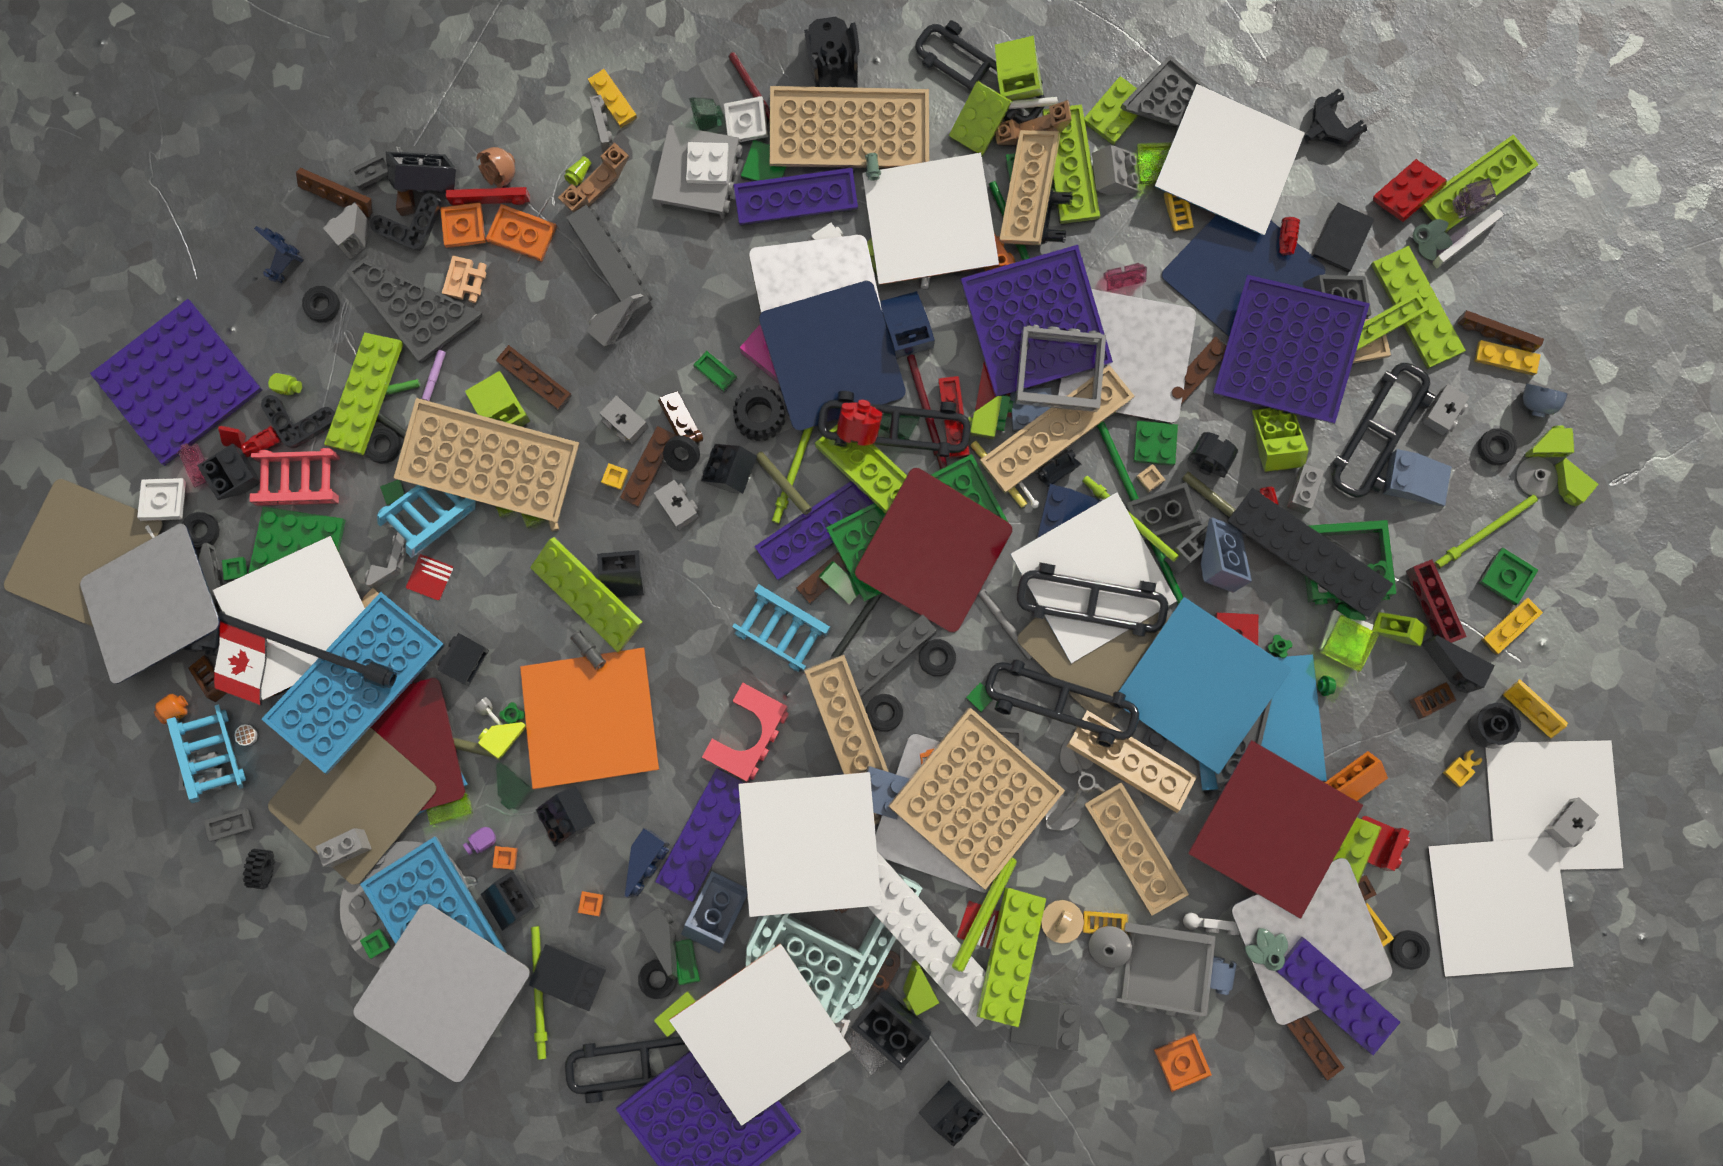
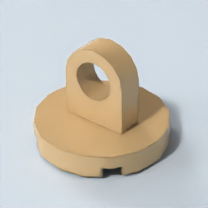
[1041,900,1084,944]

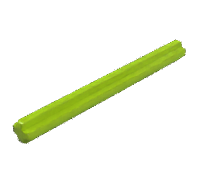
[952,857,1017,972]

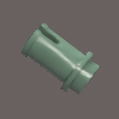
[865,153,881,181]

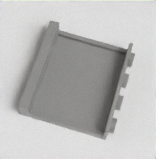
[652,125,743,219]
[1116,923,1216,1020]

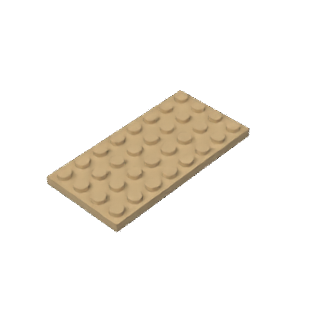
[770,86,929,168]
[394,398,580,523]

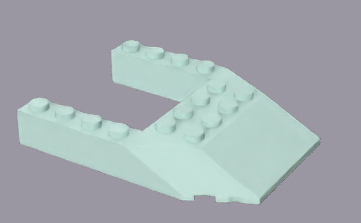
[746,873,922,1023]

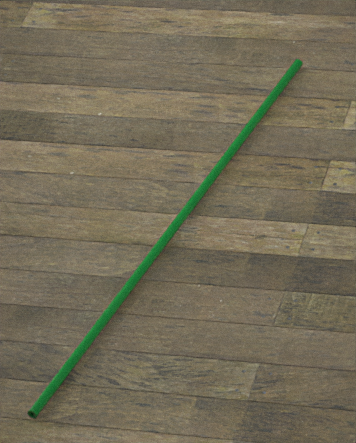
[988,181,1184,605]

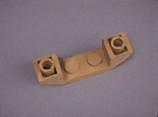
[996,100,1072,145]
[558,142,629,212]

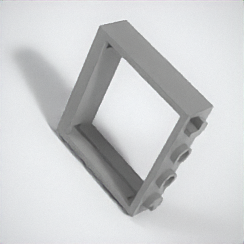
[1015,325,1106,412]

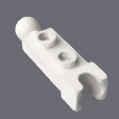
[1183,913,1240,935]

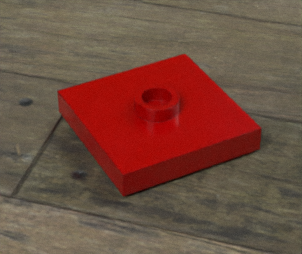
[1215,612,1259,646]

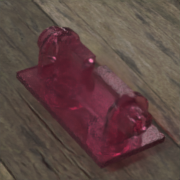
[1104,262,1147,291]
[178,443,206,488]

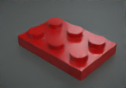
[1373,159,1447,222]

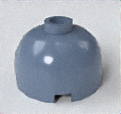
[1523,383,1568,418]

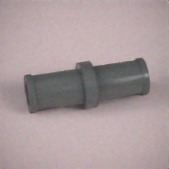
[570,630,606,670]

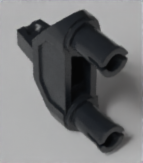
[1304,89,1367,147]
[1041,188,1073,244]

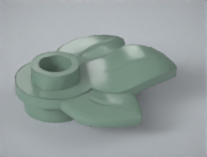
[1413,219,1453,260]
[1245,928,1288,971]

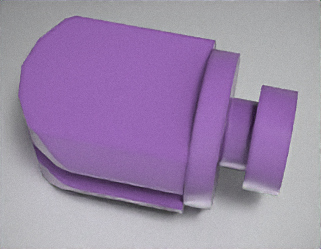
[463,827,496,855]

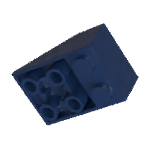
[880,291,935,358]
[625,828,670,898]

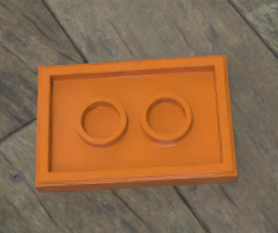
[485,204,557,262]

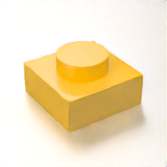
[601,463,629,490]

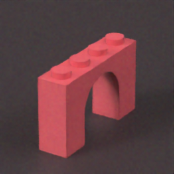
[702,683,789,782]

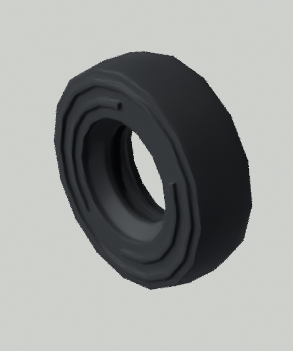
[302,286,340,322]
[365,427,401,464]
[1478,428,1517,465]
[663,435,700,472]
[182,512,220,549]
[919,639,956,676]
[866,694,903,732]
[1390,930,1430,970]
[638,960,677,999]

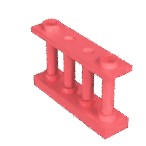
[250,448,340,506]

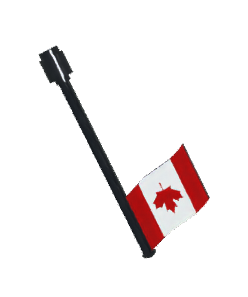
[214,611,397,705]

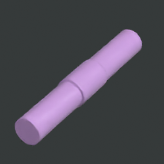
[421,350,446,401]

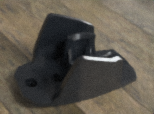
[804,16,860,88]

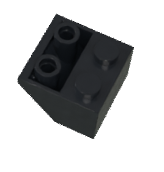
[197,444,260,500]
[701,444,757,494]
[597,550,645,598]
[437,633,489,687]
[536,786,595,847]
[480,871,539,931]
[918,1080,984,1147]

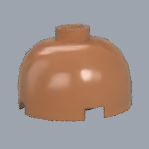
[476,147,515,188]

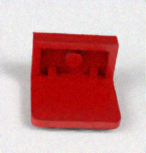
[1361,816,1410,871]

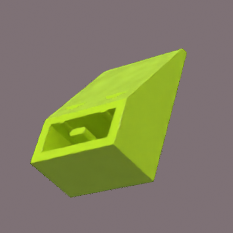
[995,35,1043,101]
[465,371,530,427]
[1252,408,1309,472]

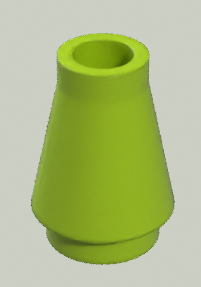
[564,156,591,187]

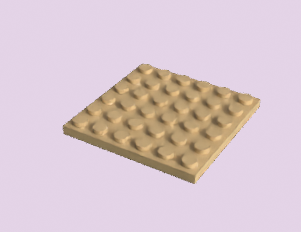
[888,708,1065,890]

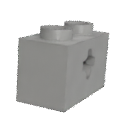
[1421,384,1469,435]
[600,396,648,445]
[1286,464,1324,514]
[654,480,699,531]
[1544,797,1599,848]
[316,828,372,867]

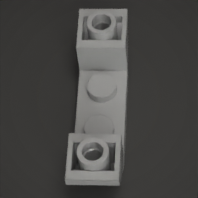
[365,505,411,589]

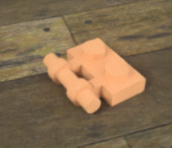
[442,256,487,303]

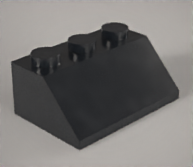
[385,151,456,193]
[851,987,932,1070]

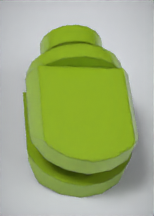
[268,373,302,395]

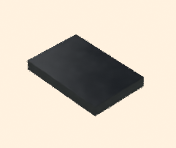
[1313,202,1374,272]

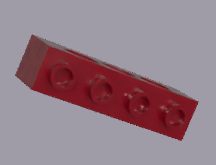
[1406,559,1467,643]

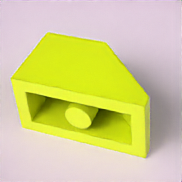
[478,722,526,761]

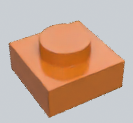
[492,846,518,870]
[578,891,604,916]

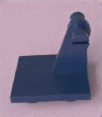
[254,226,304,283]

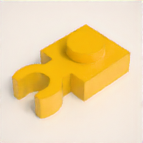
[1443,750,1483,788]

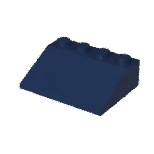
[1036,484,1101,539]

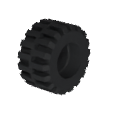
[733,385,785,441]

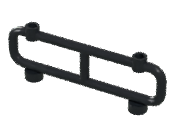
[915,20,1045,123]
[1332,363,1436,498]
[818,391,971,457]
[1017,562,1168,637]
[985,660,1139,748]
[565,1036,686,1103]

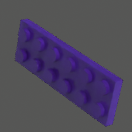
[734,168,858,225]
[754,481,874,581]
[655,768,744,902]
[1276,937,1400,1056]

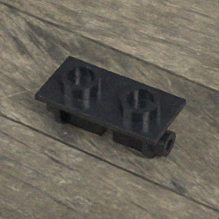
[1037,449,1082,487]

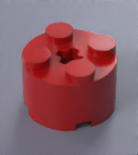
[837,400,882,446]

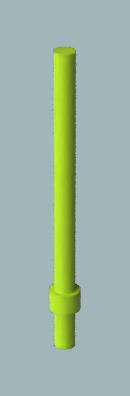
[772,426,814,524]
[1082,476,1179,562]
[1434,495,1538,569]
[531,926,548,1060]

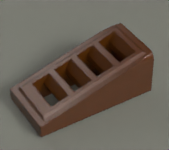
[396,189,416,216]
[188,655,227,702]
[1409,682,1457,719]

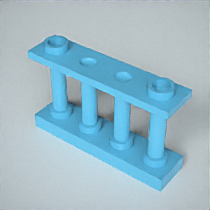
[377,485,476,558]
[732,584,830,672]
[167,704,246,803]

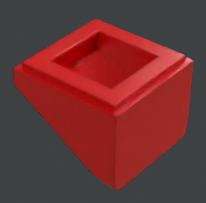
[218,426,246,449]

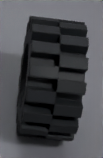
[243,849,275,889]

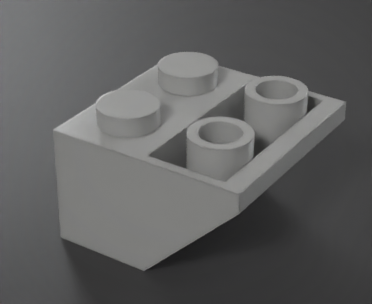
[1092,145,1140,195]
[323,203,369,260]

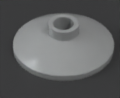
[1516,457,1558,497]
[1089,926,1132,968]

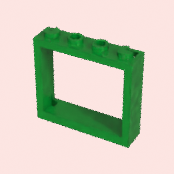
[1305,520,1396,605]

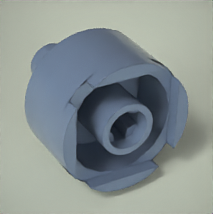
[1210,956,1237,995]

